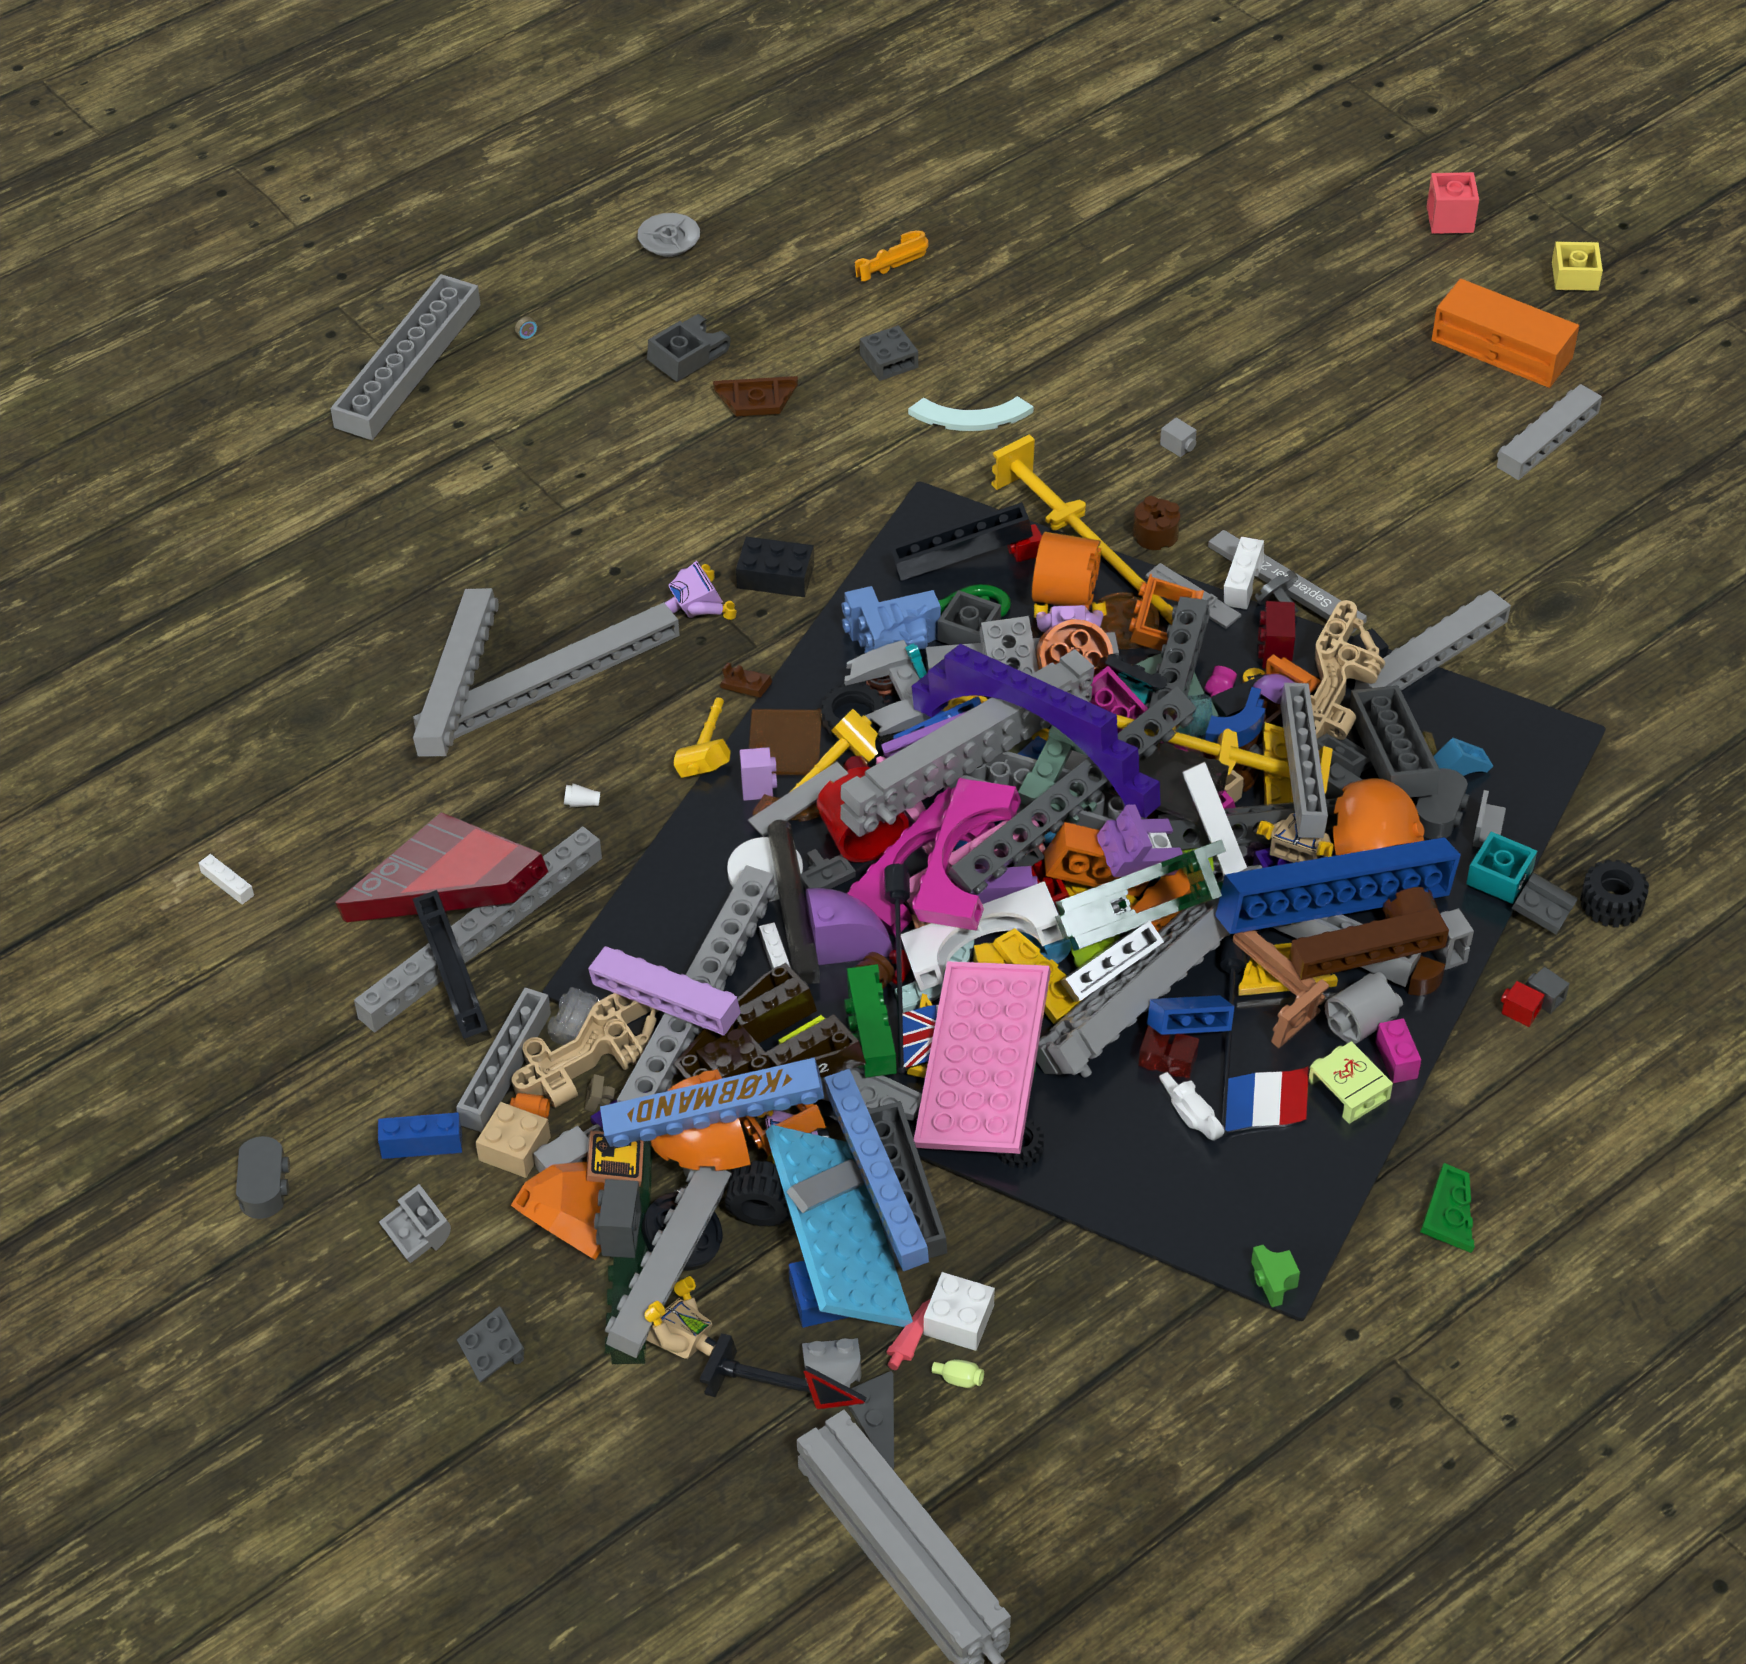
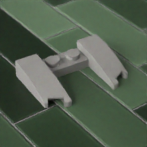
[844,640,931,736]

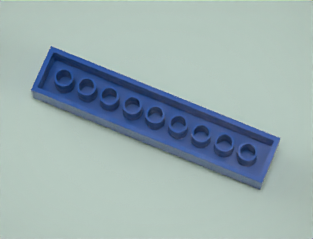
[1215,837,1461,934]

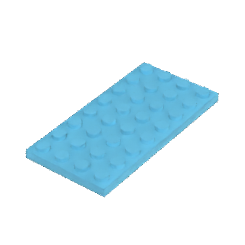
[765,1125,913,1327]

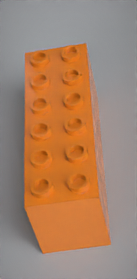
[1431,278,1579,388]

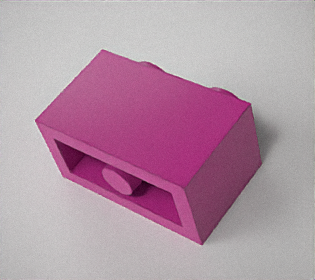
[1375,1018,1421,1083]

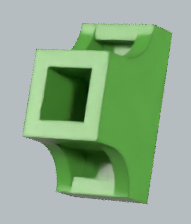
[1251,1245,1300,1307]

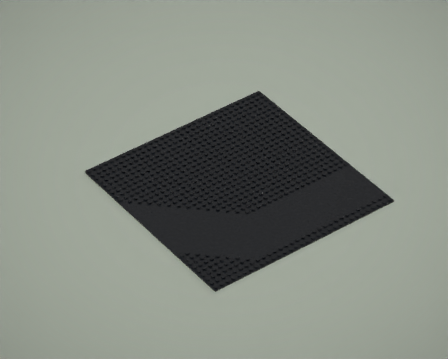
[543,481,1606,1321]

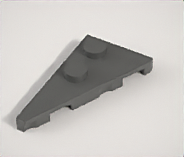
[848,1371,894,1470]

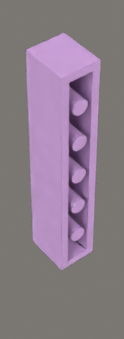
[588,946,741,1036]

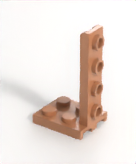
[1233,930,1329,1048]

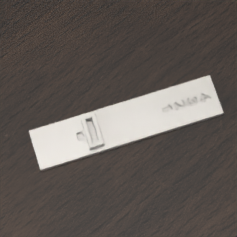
[1182,762,1247,876]

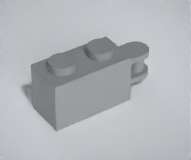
[533,1124,602,1173]

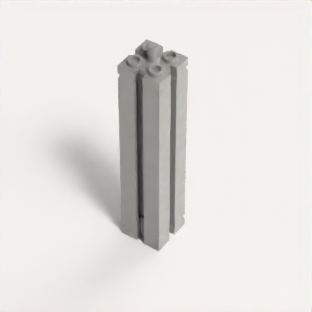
[797,1410,1011,1664]

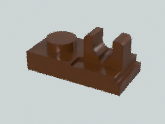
[720,663,772,698]

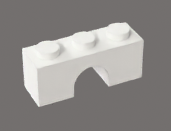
[1224,537,1264,609]

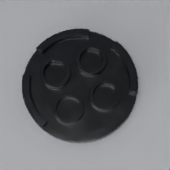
[642,1192,723,1271]

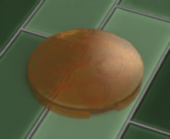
[1090,592,1159,649]

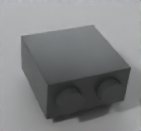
[860,325,918,381]

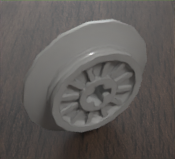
[638,213,700,257]

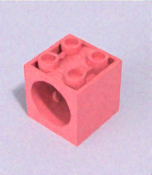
[1427,172,1479,234]

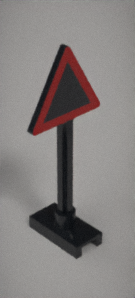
[700,1333,867,1409]

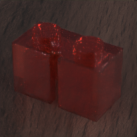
[1139,1026,1199,1079]

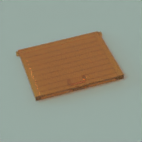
[749,708,821,775]

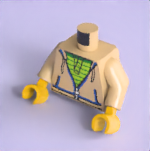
[1256,813,1334,863]
[644,1276,717,1359]

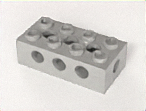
[979,616,1039,698]

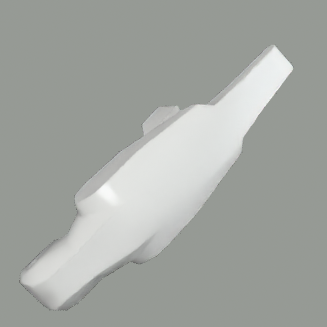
[1159,1072,1224,1141]

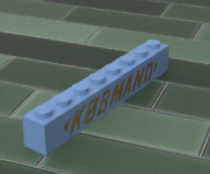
[600,1058,824,1147]
[824,1068,929,1271]

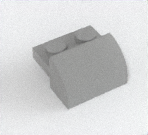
[379,1184,451,1263]

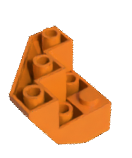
[511,1162,605,1260]

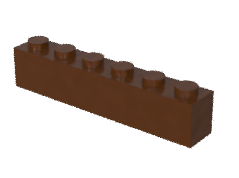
[1289,908,1449,980]

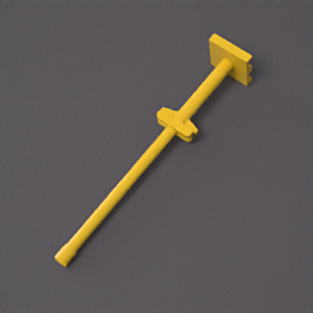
[992,434,1173,625]
[1116,714,1333,794]

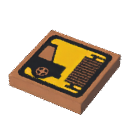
[586,1130,644,1187]

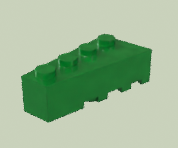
[844,964,897,1078]

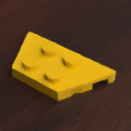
[1238,943,1338,996]

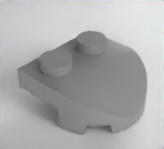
[802,1338,862,1388]

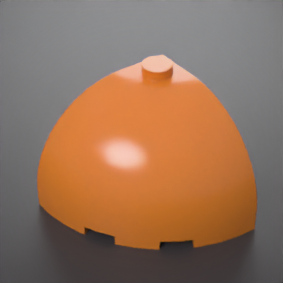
[1333,778,1424,856]
[650,1069,751,1171]

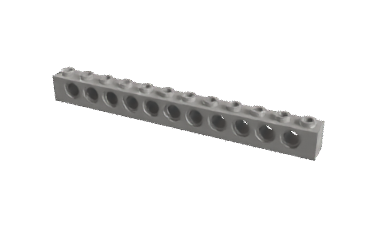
[354,827,602,1033]
[617,865,777,1102]

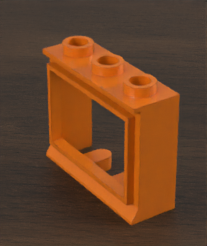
[1128,574,1204,651]
[739,1104,826,1156]

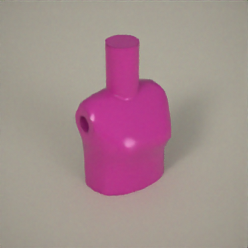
[1204,666,1237,698]

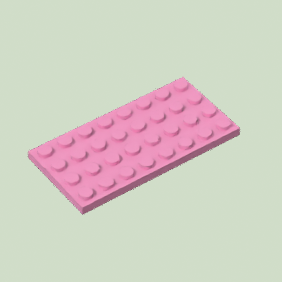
[914,961,1051,1154]

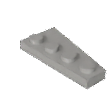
[821,1067,922,1121]

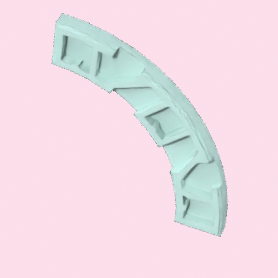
[908,396,1034,431]
[895,940,974,1013]

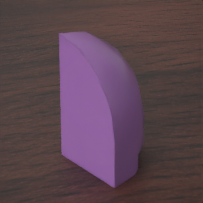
[1253,674,1295,704]

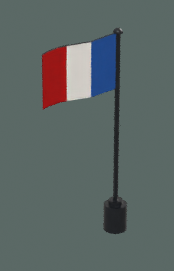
[1220,934,1309,1138]

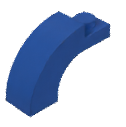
[1205,687,1265,747]

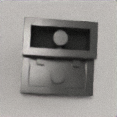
[1317,733,1373,778]
[1512,872,1578,934]

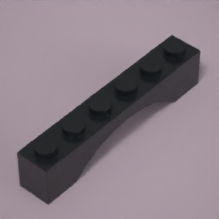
[413,890,492,1047]

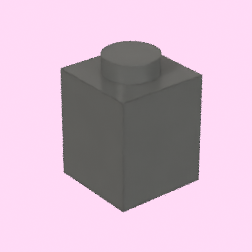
[1526,967,1570,1014]

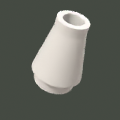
[564,784,600,808]

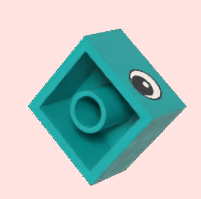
[1466,831,1537,904]

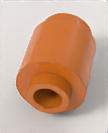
[510,1093,550,1119]

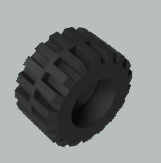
[1580,859,1649,928]
[725,1161,791,1226]

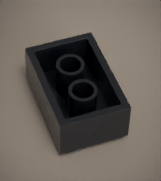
[736,536,814,597]

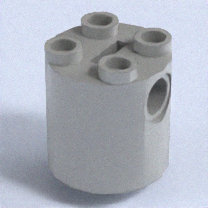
[1325,972,1403,1044]

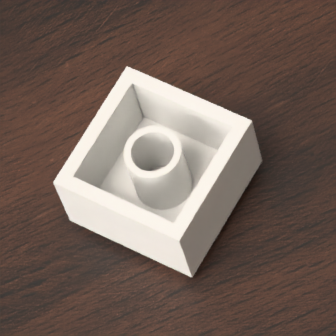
[924,1272,995,1351]

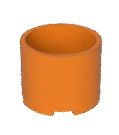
[1032,532,1101,610]
[1035,619,1113,677]

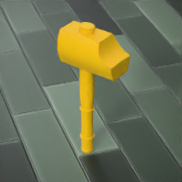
[674,697,730,778]
[790,709,878,792]

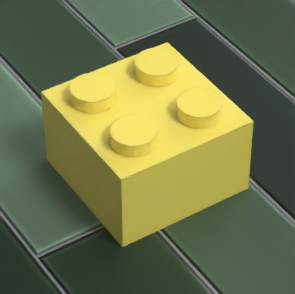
[1552,242,1603,291]

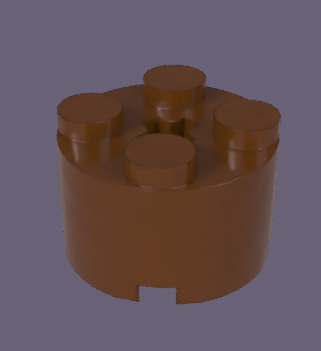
[1133,496,1180,550]
[1383,887,1439,919]

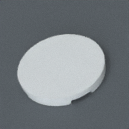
[727,837,803,901]

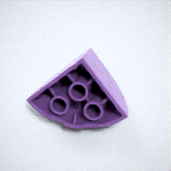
[806,888,893,965]

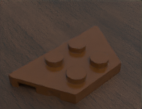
[713,376,798,416]

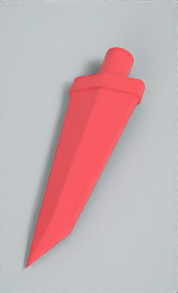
[886,1299,931,1370]

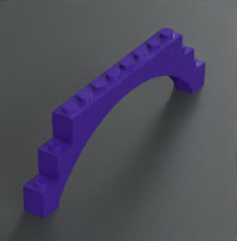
[911,644,1161,818]

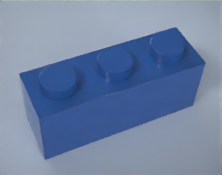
[1147,995,1234,1035]
[378,1113,462,1159]

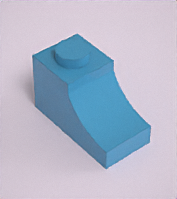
[1433,738,1493,776]

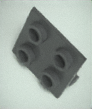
[457,1306,524,1383]

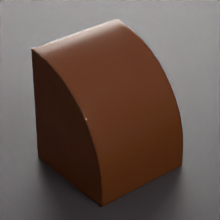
[1408,956,1446,996]

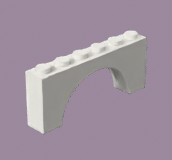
[901,881,1063,991]

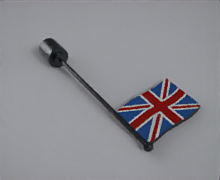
[884,864,939,1074]

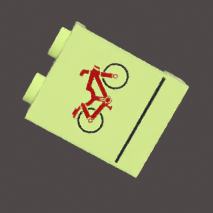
[1308,1041,1393,1124]

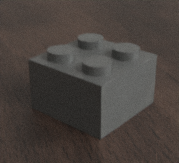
[938,590,1001,645]
[594,1179,642,1258]

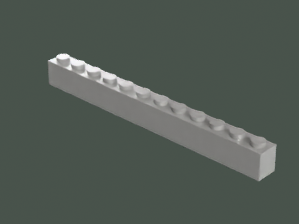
[413,603,680,740]

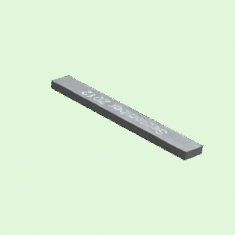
[1208,530,1367,634]

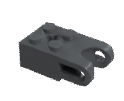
[647,314,731,382]

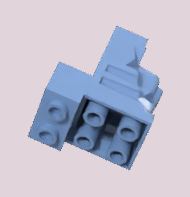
[842,586,941,653]

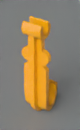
[855,231,928,281]

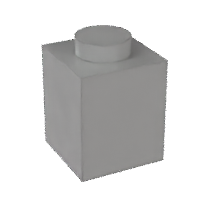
[1160,417,1197,457]

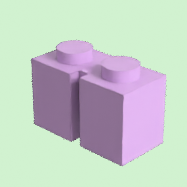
[740,747,777,801]

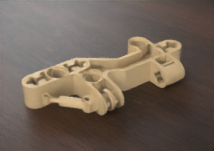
[1310,600,1385,740]
[512,993,659,1108]

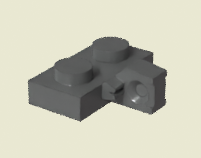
[799,849,855,889]

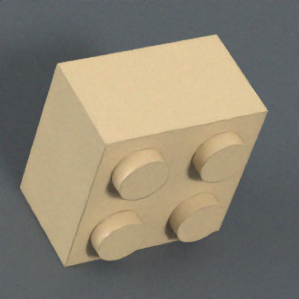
[475,1102,551,1178]

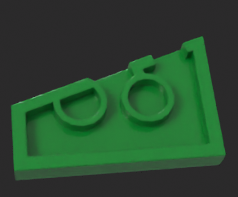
[1420,1163,1475,1253]

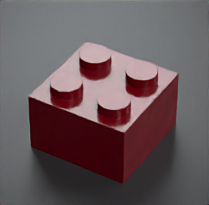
[1258,601,1295,669]

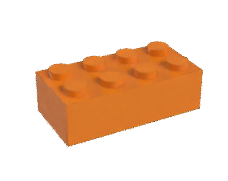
[1044,822,1151,897]

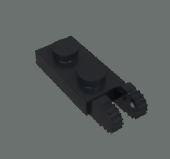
[1097,654,1168,692]

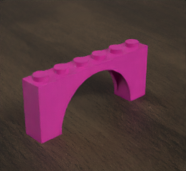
[912,778,1021,931]
[847,787,995,938]

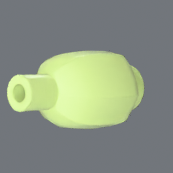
[932,1359,984,1388]

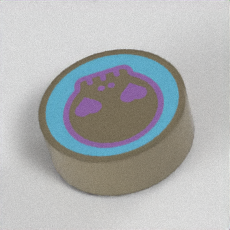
[515,317,538,340]

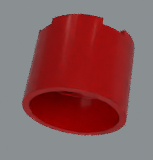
[817,767,909,862]

